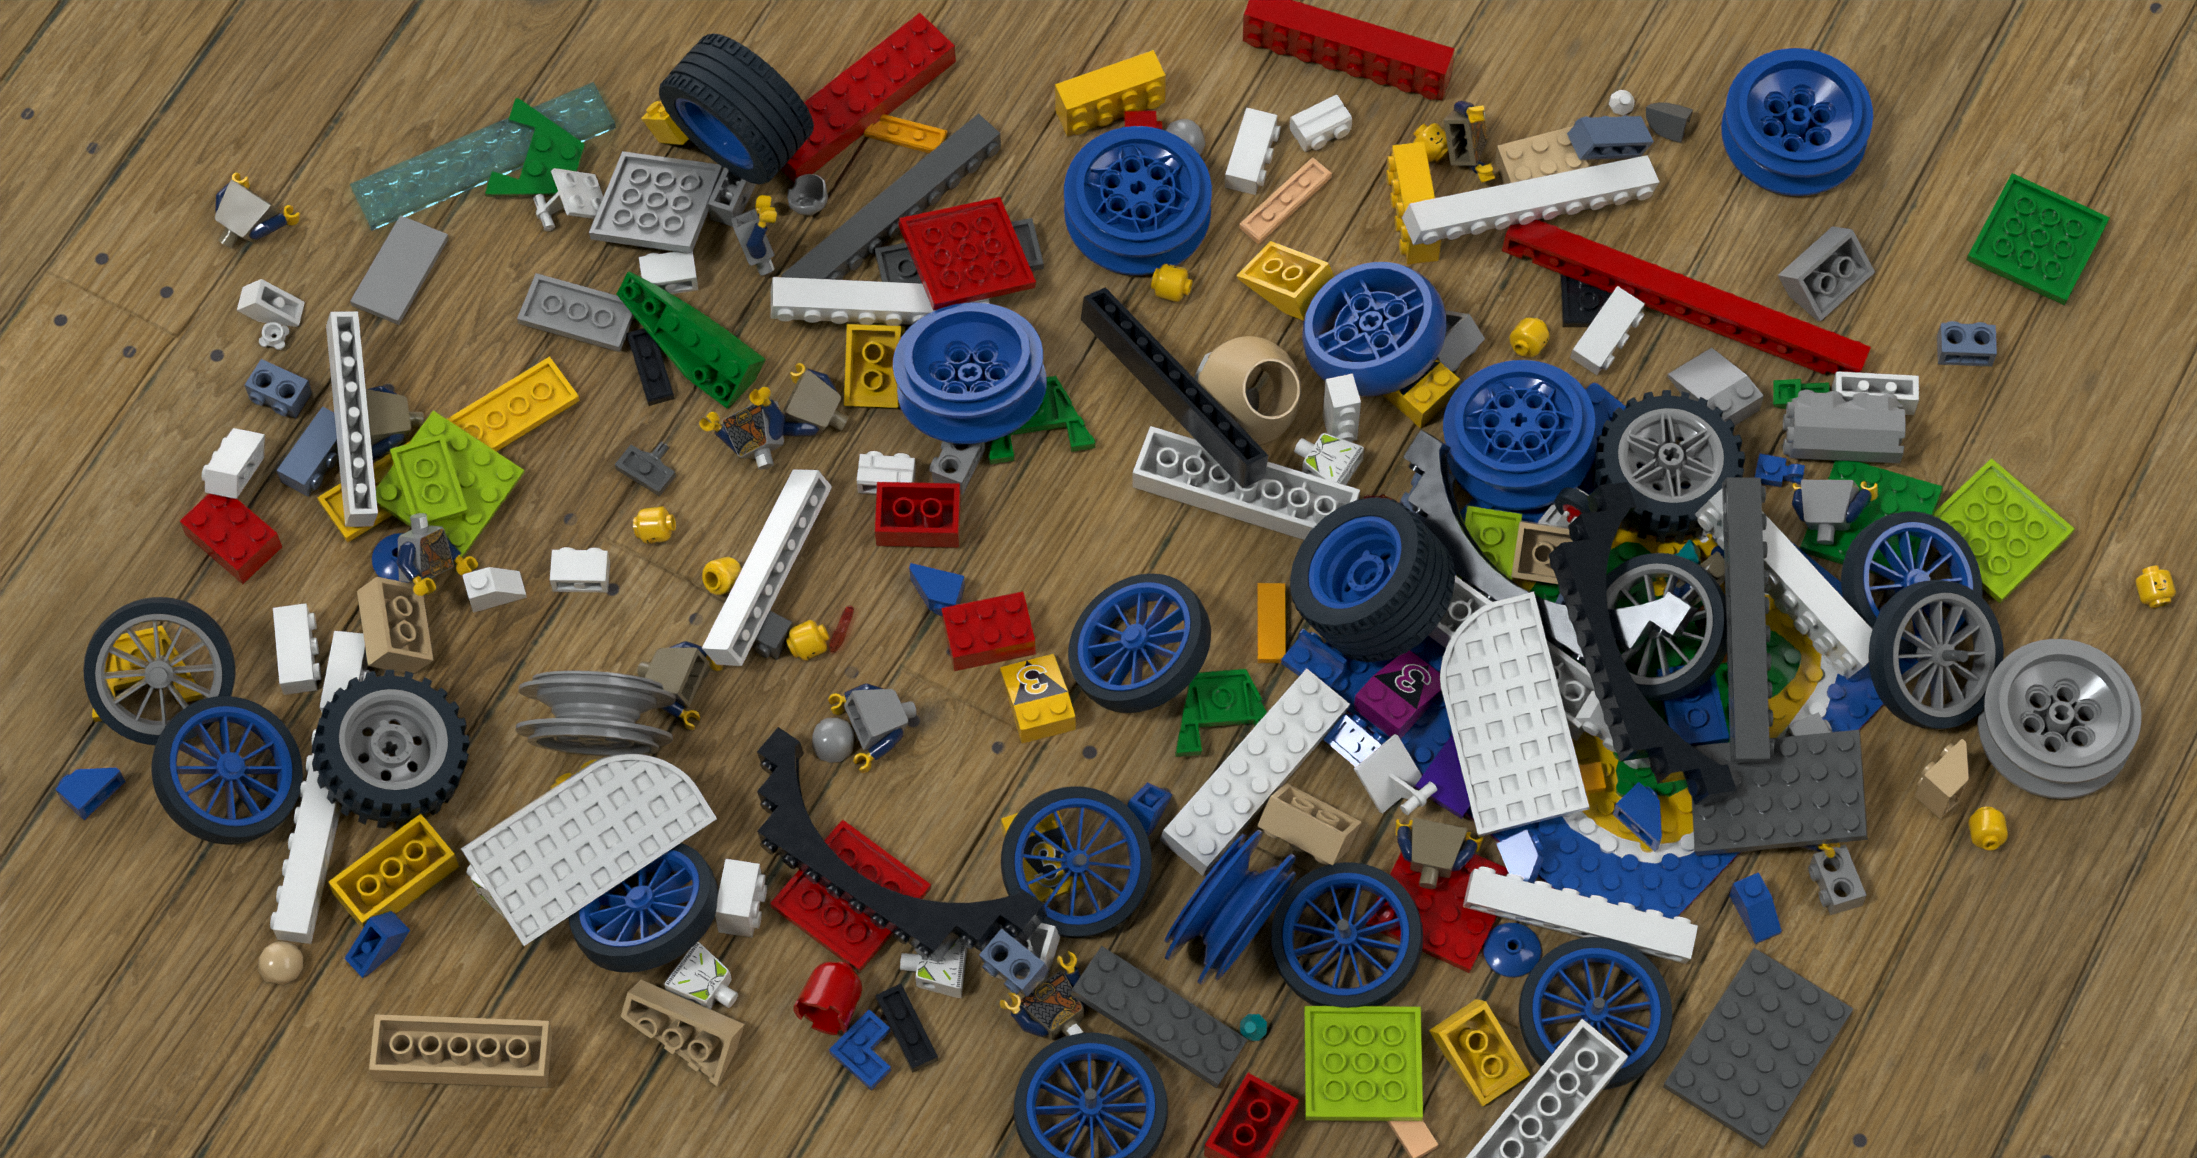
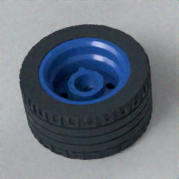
[659,33,814,185]
[1290,497,1455,662]

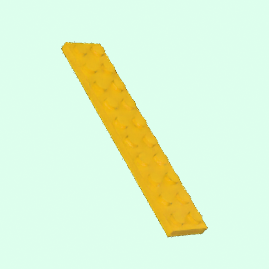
[317,356,580,543]

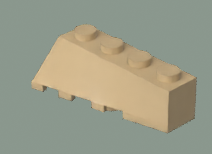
[621,980,745,1086]

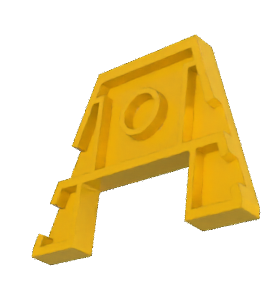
[92,626,203,722]

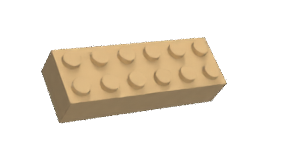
[369,1014,553,1088]

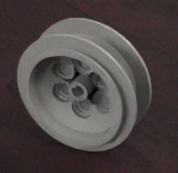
[1978,639,2141,799]
[515,671,676,756]

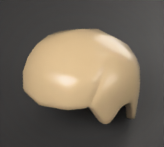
[258,941,303,985]

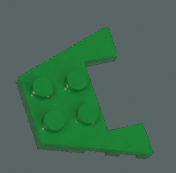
[485,97,585,197]
[989,375,1095,465]
[1175,669,1267,757]

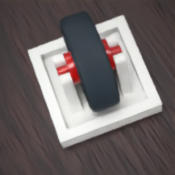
[1538,487,1592,527]

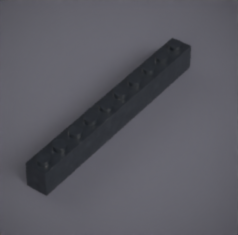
[1081,287,1269,489]

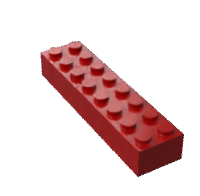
[1242,0,1455,101]
[781,13,956,183]

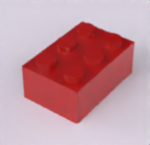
[875,482,961,548]
[180,493,282,584]
[941,591,1036,671]
[1204,1072,1299,1158]

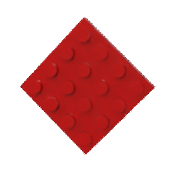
[898,197,1036,310]
[770,819,931,973]
[1365,852,1509,973]

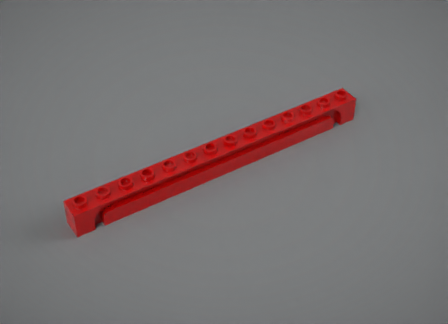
[1502,219,1871,375]

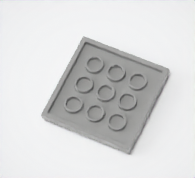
[589,151,724,253]

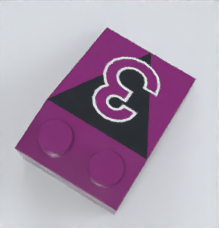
[1354,650,1442,739]

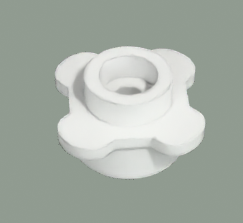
[259,322,289,350]

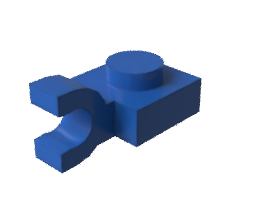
[1755,454,1805,487]

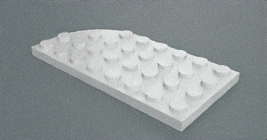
[1440,592,1590,837]
[461,753,717,946]

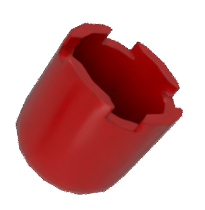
[793,961,863,1035]

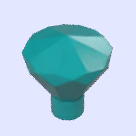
[1674,539,1701,564]
[1240,1014,1267,1041]

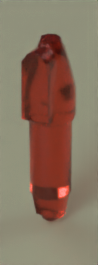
[829,605,854,653]

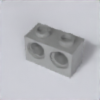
[929,441,985,495]
[1808,844,1866,915]

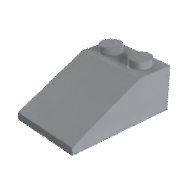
[1667,348,1763,425]

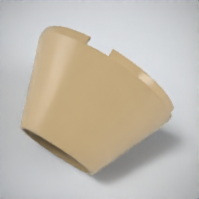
[1198,336,1301,445]

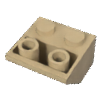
[1915,739,1969,819]

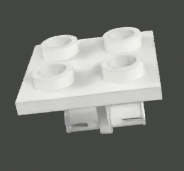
[533,168,603,231]
[1354,734,1437,815]

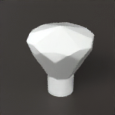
[1609,90,1635,116]

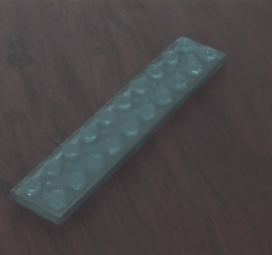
[350,82,616,231]

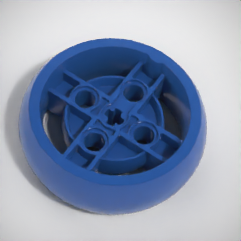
[1302,262,1447,396]

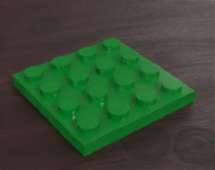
[1966,173,2110,306]
[1800,460,1943,577]

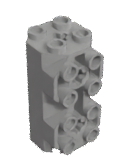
[1783,390,1905,463]

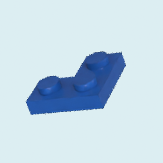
[829,1010,891,1091]

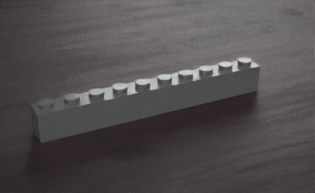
[781,113,1001,280]
[1722,477,1774,763]

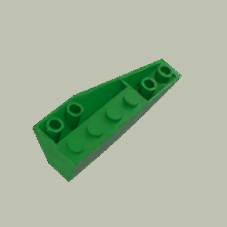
[616,272,766,409]

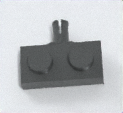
[615,442,676,497]

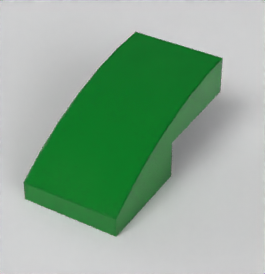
[1773,379,1831,409]

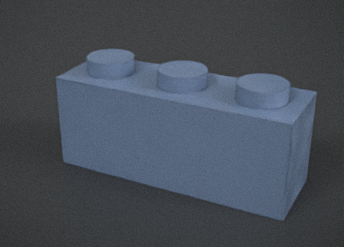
[1567,115,1654,160]
[277,406,338,497]

